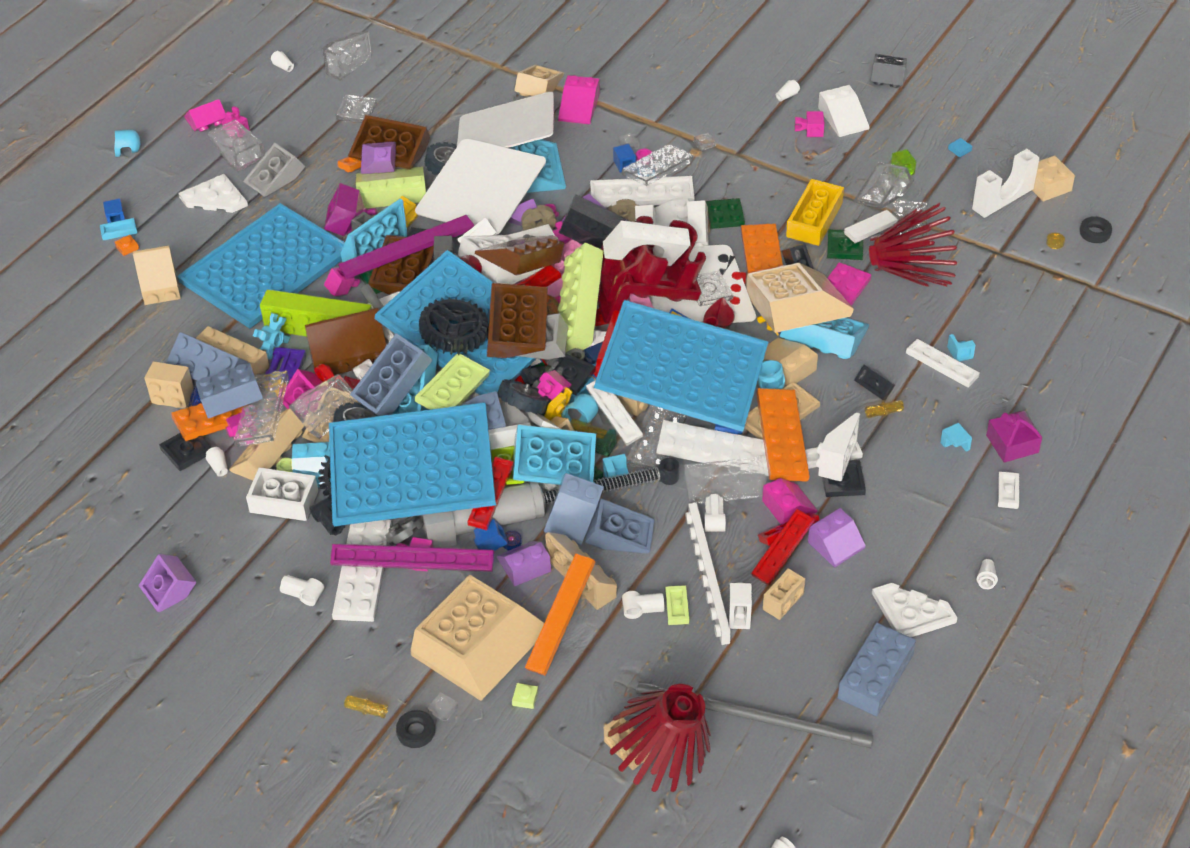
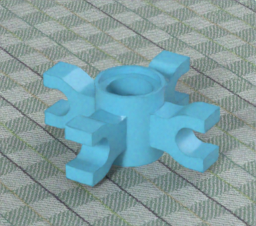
[253,313,290,359]

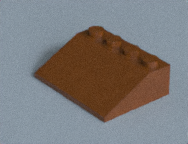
[348,115,430,170]
[368,235,435,295]
[475,235,565,276]
[487,283,548,358]
[305,308,386,375]

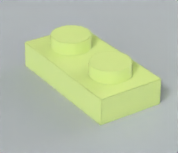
[665,586,689,625]

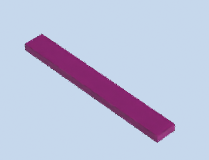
[338,215,474,279]
[330,544,494,572]

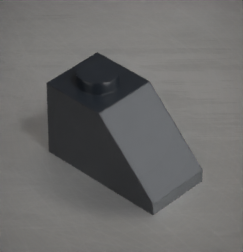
[781,243,814,269]

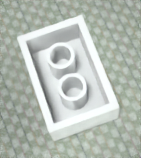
[246,468,318,521]

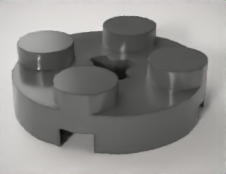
[385,516,424,546]

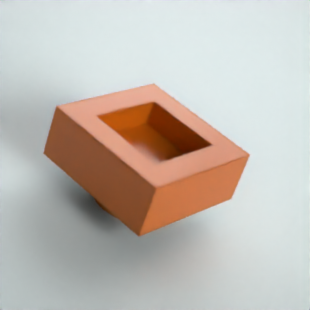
[338,157,362,172]
[115,235,139,256]

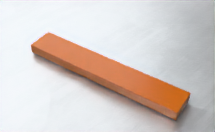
[525,553,596,676]

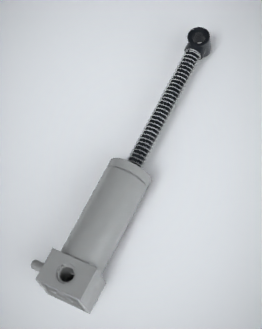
[421,457,679,548]

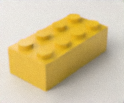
[786,179,844,246]

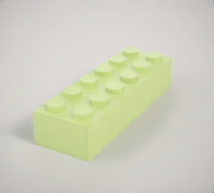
[558,243,603,352]

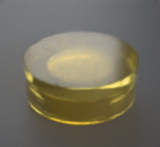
[1046,233,1065,249]

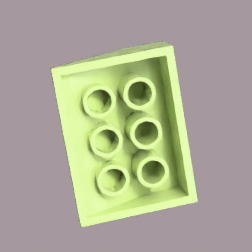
[356,167,426,208]

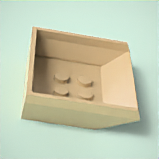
[746,263,854,333]
[411,575,544,701]

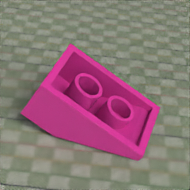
[558,75,600,124]

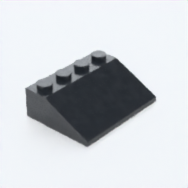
[558,194,632,249]

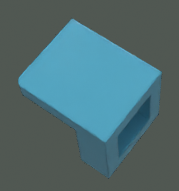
[947,334,976,362]
[940,423,972,451]
[603,454,629,479]

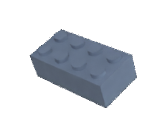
[166,332,250,381]
[350,333,432,416]
[838,623,916,717]

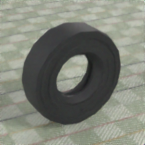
[1080,216,1112,243]
[396,710,435,748]

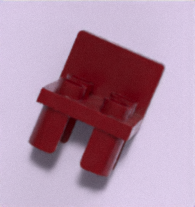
[598,216,706,323]

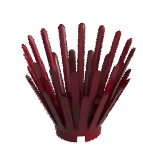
[869,203,957,287]
[607,684,711,792]

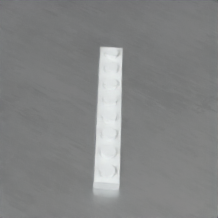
[685,503,730,645]

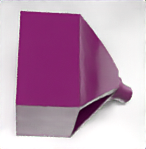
[324,183,378,236]
[986,410,1042,463]

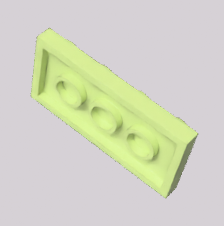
[415,354,490,410]

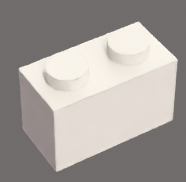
[729,582,752,629]

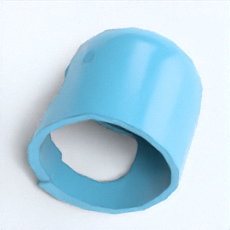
[115,129,141,157]
[758,360,785,389]
[562,393,599,428]

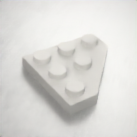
[178,174,248,213]
[872,583,957,637]

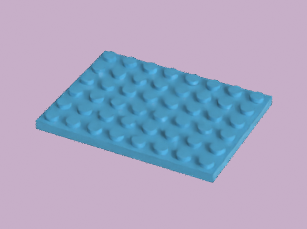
[177,203,345,329]
[375,250,537,395]
[594,300,768,432]
[329,403,496,526]

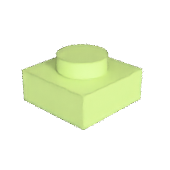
[512,683,538,709]

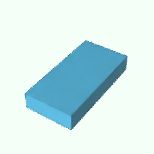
[100,218,137,240]

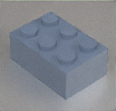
[195,363,263,418]

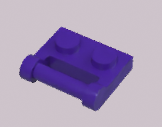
[264,347,306,381]

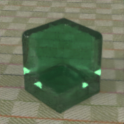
[595,429,617,457]

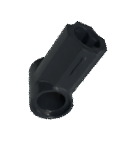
[309,498,345,536]

